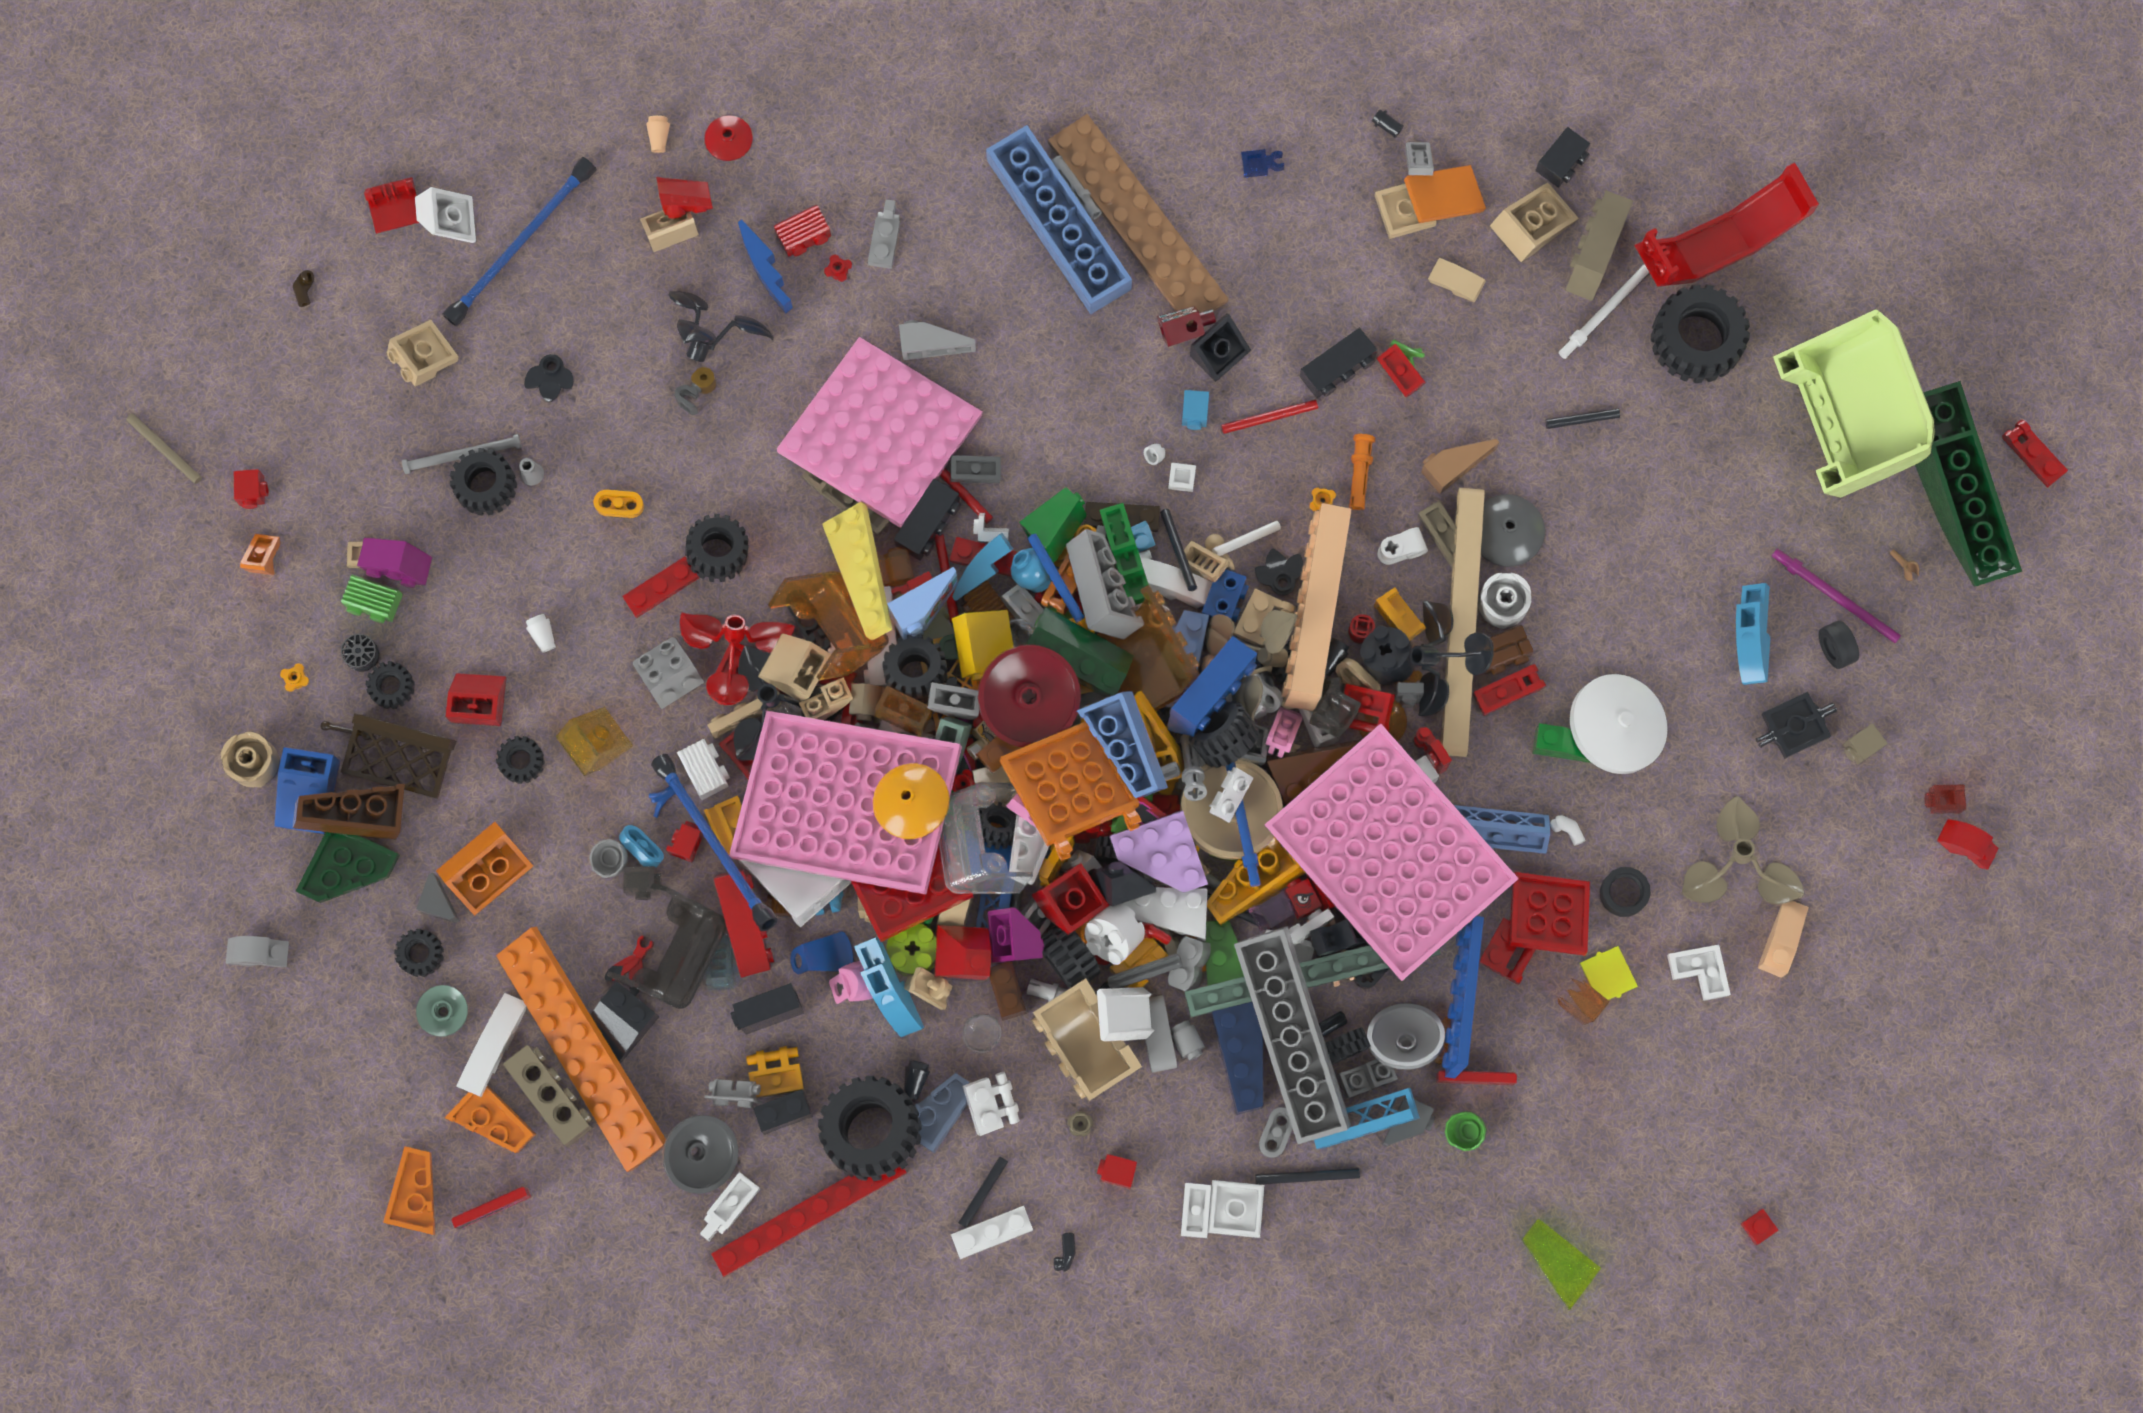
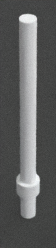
[1559,264,1649,359]

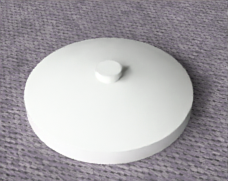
[1570,674,1667,774]

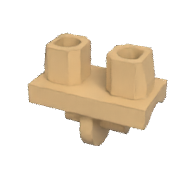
[904,967,952,1010]

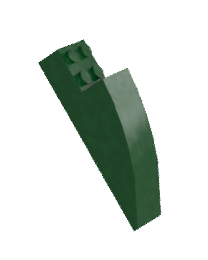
[1915,381,2022,587]

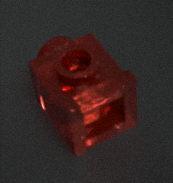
[1924,784,1966,814]

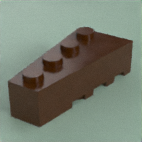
[1264,739,1362,806]
[293,783,405,840]

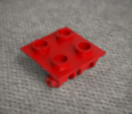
[364,177,419,234]

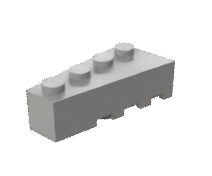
[1066,529,1144,639]

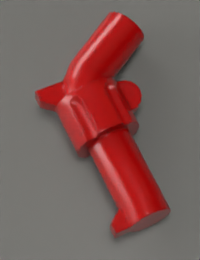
[1142,922,1172,945]

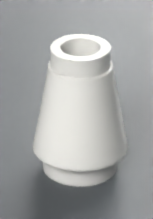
[526,614,556,653]

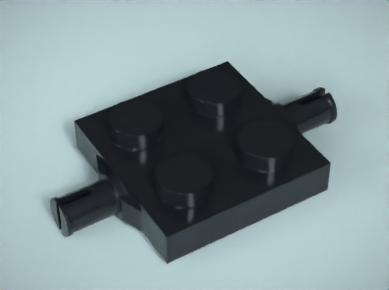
[1756,692,1837,759]

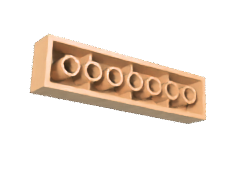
[1281,503,1351,712]

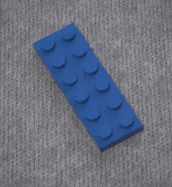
[1442,916,1484,1079]

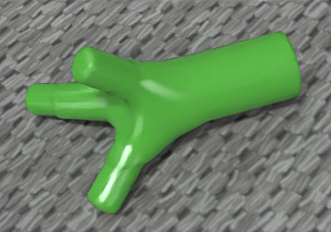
[1389,339,1425,367]

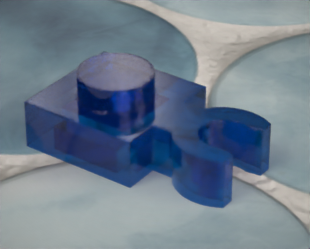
[1241,149,1284,178]

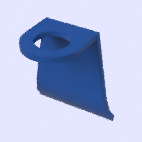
[790,931,854,974]

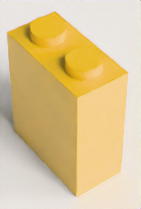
[952,610,1014,681]

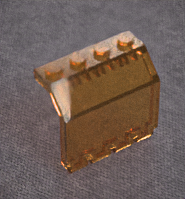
[1096,585,1199,711]

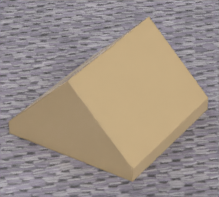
[640,210,699,252]

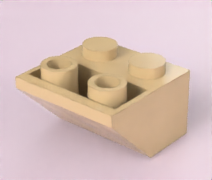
[758,634,832,702]

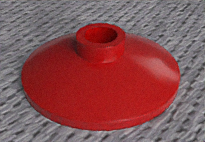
[705,115,753,161]

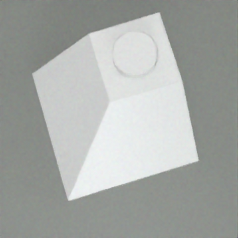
[415,187,476,243]

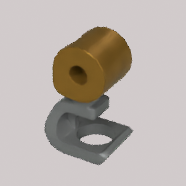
[675,367,716,415]

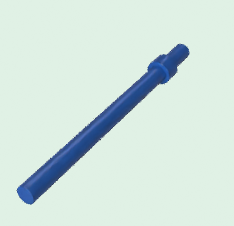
[1226,762,1261,887]

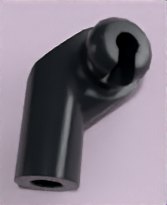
[1054,1233,1076,1272]

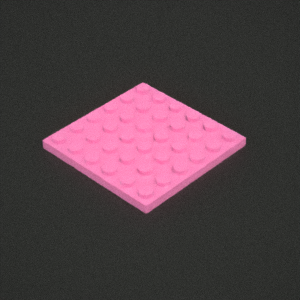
[777,337,983,528]

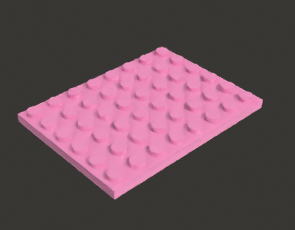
[729,711,962,894]
[1264,724,1519,981]

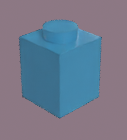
[1182,390,1209,430]

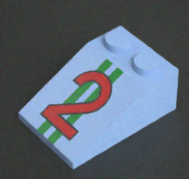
[887,567,958,640]

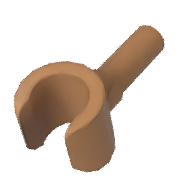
[1890,549,1919,581]

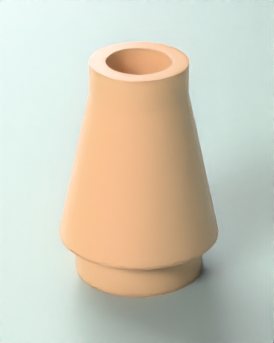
[646,116,670,153]

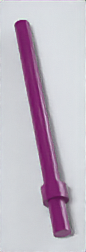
[1771,548,1901,643]

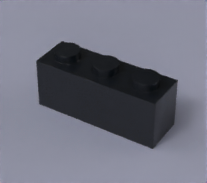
[1299,327,1377,399]
[894,479,961,561]

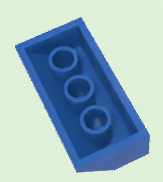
[1167,636,1257,736]

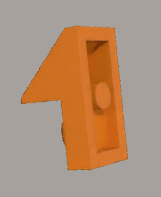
[240,534,280,575]

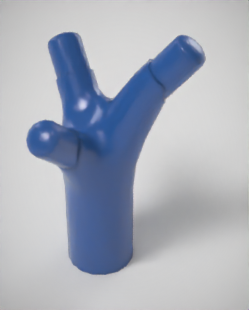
[649,786,676,818]

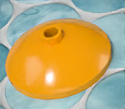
[873,763,950,839]

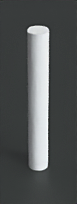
[1212,521,1281,556]

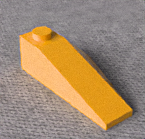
[1207,837,1306,925]

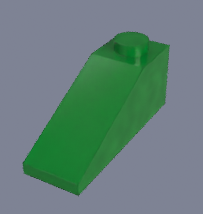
[1532,723,1591,763]

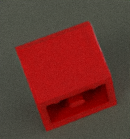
[445,673,507,726]

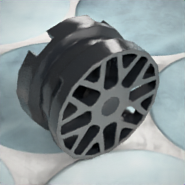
[341,634,380,672]

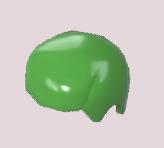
[1444,1111,1487,1151]

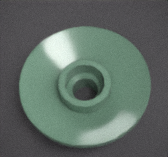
[416,985,468,1037]

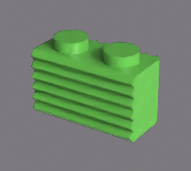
[341,575,403,623]

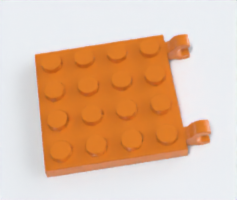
[1000,722,1142,861]

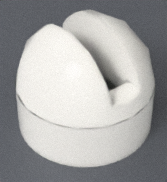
[1144,444,1165,465]

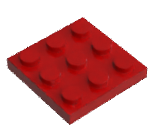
[1509,872,1590,956]

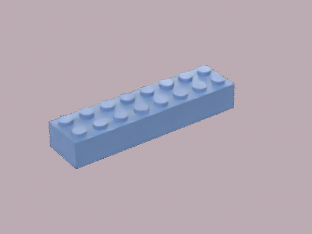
[986,125,1132,314]

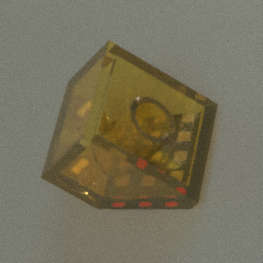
[556,706,633,776]

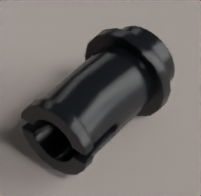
[1372,110,1404,138]

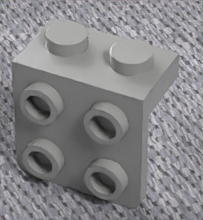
[633,637,704,709]

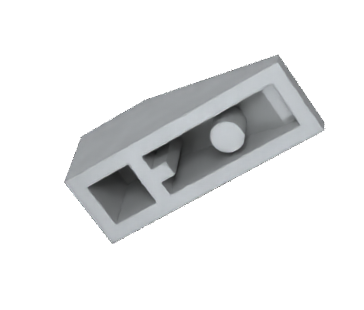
[899,320,976,360]

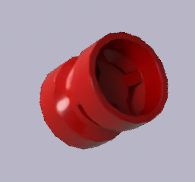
[1348,614,1375,644]

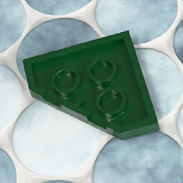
[295,832,400,903]

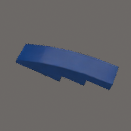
[738,219,793,314]

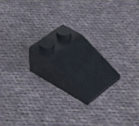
[590,981,659,1064]

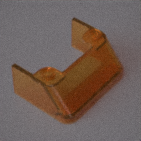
[768,571,889,680]

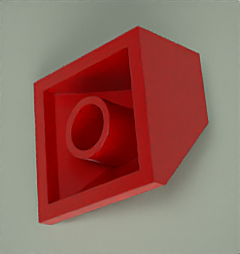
[934,925,991,980]

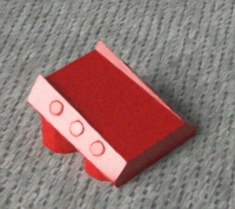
[656,177,713,219]

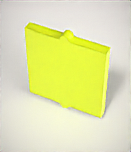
[1580,946,1638,1004]

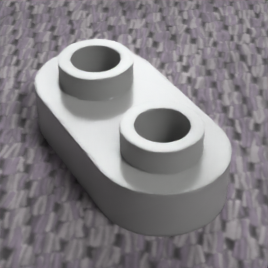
[1259,1107,1293,1158]

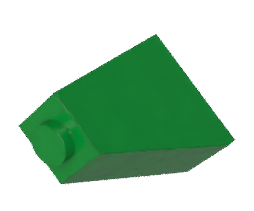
[1019,487,1087,563]

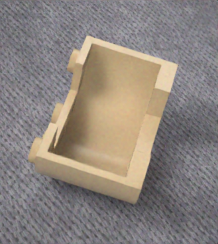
[1031,979,1142,1101]

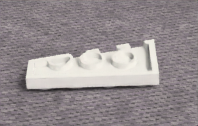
[1009,815,1049,885]
[1107,887,1208,941]

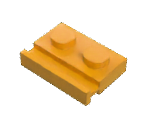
[704,795,742,855]

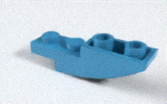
[1736,583,1771,685]
[854,936,924,1037]

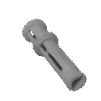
[1180,734,1207,801]

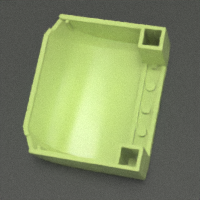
[1773,309,1935,498]

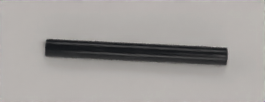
[1160,509,1197,591]
[1255,1168,1360,1185]

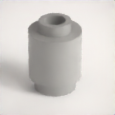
[1170,1020,1205,1061]

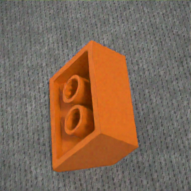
[436,822,533,916]

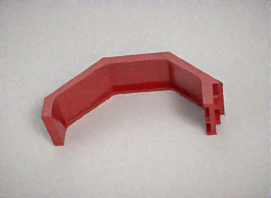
[1634,162,1819,287]

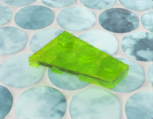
[1521,1218,1601,1310]

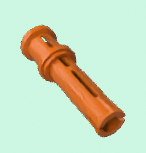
[1349,434,1376,510]

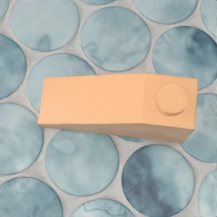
[1757,901,1809,978]

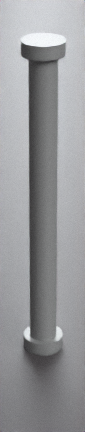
[402,434,522,474]

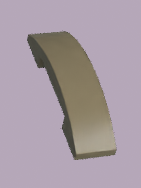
[802,471,890,536]

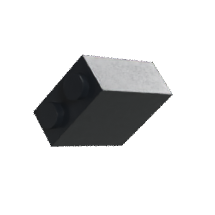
[730,983,804,1035]

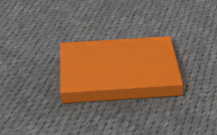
[1404,165,1486,223]

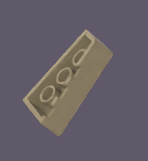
[1565,190,1633,301]

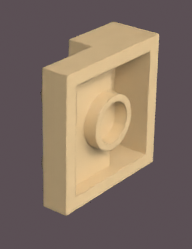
[387,320,458,387]

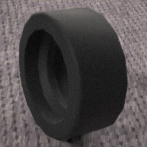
[1600,867,1651,917]

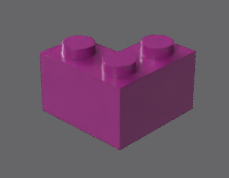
[357,538,433,588]

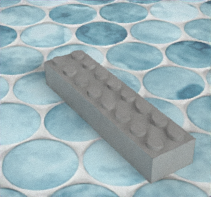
[1234,926,1351,1144]

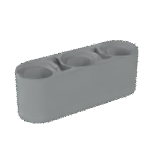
[1145,995,1177,1073]

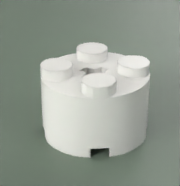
[1478,573,1531,629]
[1085,904,1145,965]

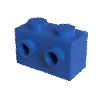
[1202,569,1249,623]

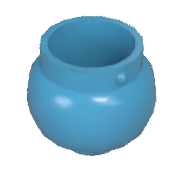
[1011,548,1052,593]

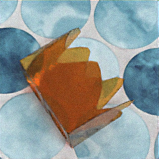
[1558,978,1609,1025]

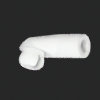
[1550,815,1586,846]

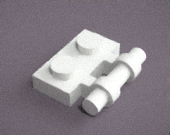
[962,1072,1020,1136]

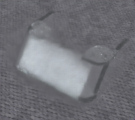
[939,782,1033,894]

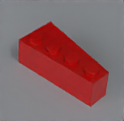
[714,868,775,978]

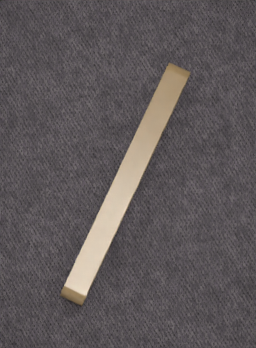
[1441,488,1484,757]

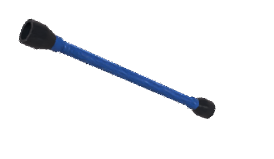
[442,157,597,327]
[651,754,778,931]

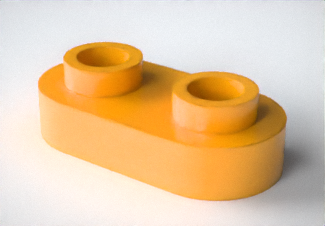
[593,490,644,518]

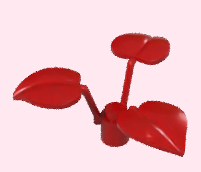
[680,612,795,705]

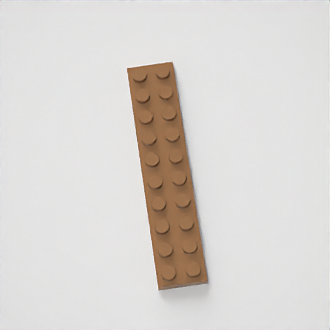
[1048,114,1228,326]

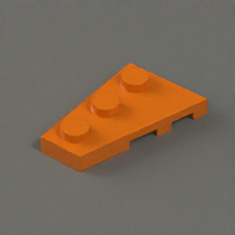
[445,1085,536,1153]
[383,1146,435,1235]

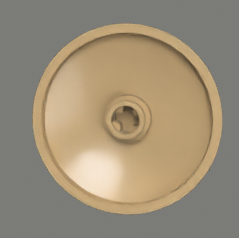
[1180,759,1283,859]

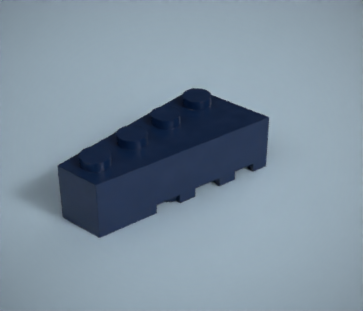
[1211,1002,1263,1115]

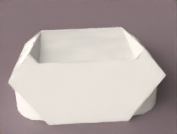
[1097,987,1155,1041]

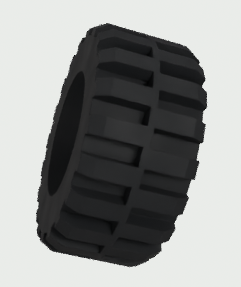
[1651,284,1750,383]
[818,1076,922,1181]

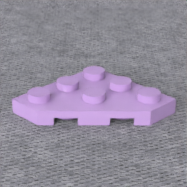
[1110,810,1208,893]

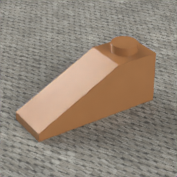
[1421,439,1499,494]

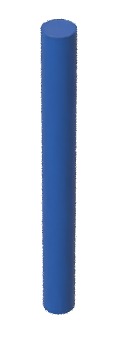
[1028,534,1084,622]

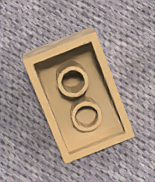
[1490,182,1579,262]

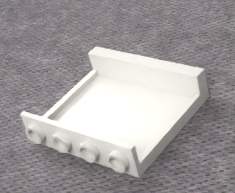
[738,860,851,927]

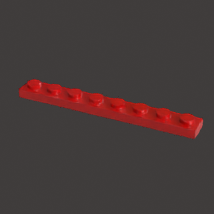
[711,1166,907,1277]

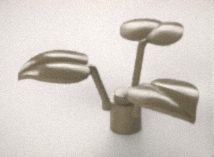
[1205,610,1298,721]
[1682,796,1804,904]

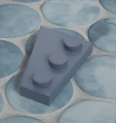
[891,1073,970,1153]

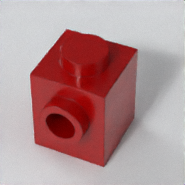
[233,469,269,509]

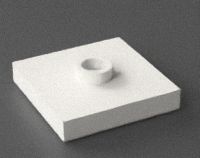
[1208,1180,1264,1238]

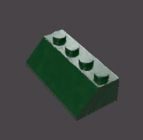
[1025,607,1134,698]

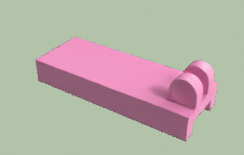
[1265,707,1303,758]

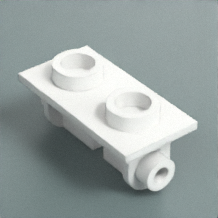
[1209,767,1253,823]

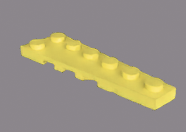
[822,502,892,640]

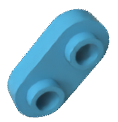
[619,825,664,868]

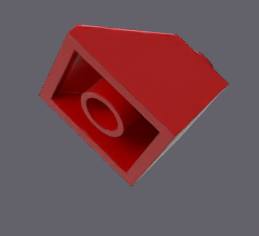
[1032,863,1109,934]

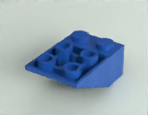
[274,747,340,834]

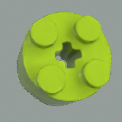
[887,924,936,977]

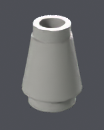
[519,458,544,486]

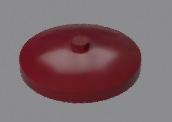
[978,645,1081,747]

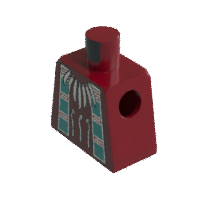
[1157,306,1216,347]

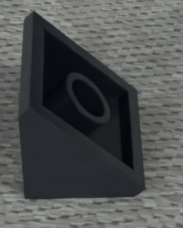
[1190,313,1251,382]

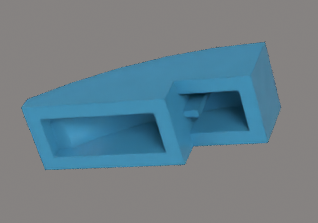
[952,533,1013,601]

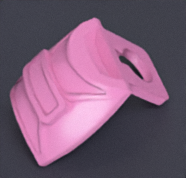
[829,961,873,1004]

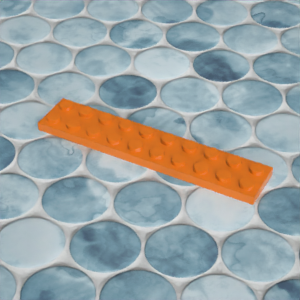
[496,926,666,1172]

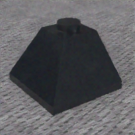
[1090,862,1156,906]

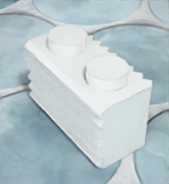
[677,739,730,800]

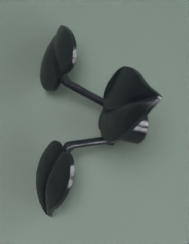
[668,291,774,362]
[1410,601,1494,716]
[733,645,844,761]

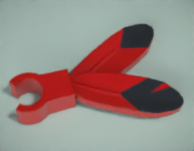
[604,935,654,996]

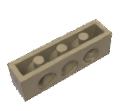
[503,1045,593,1147]

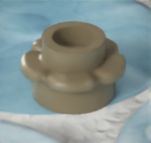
[1067,1111,1093,1137]

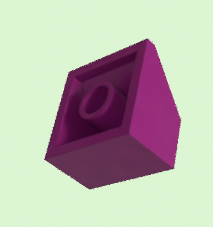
[988,908,1044,963]

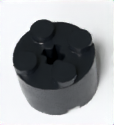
[1360,626,1415,686]

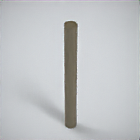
[126,414,202,484]

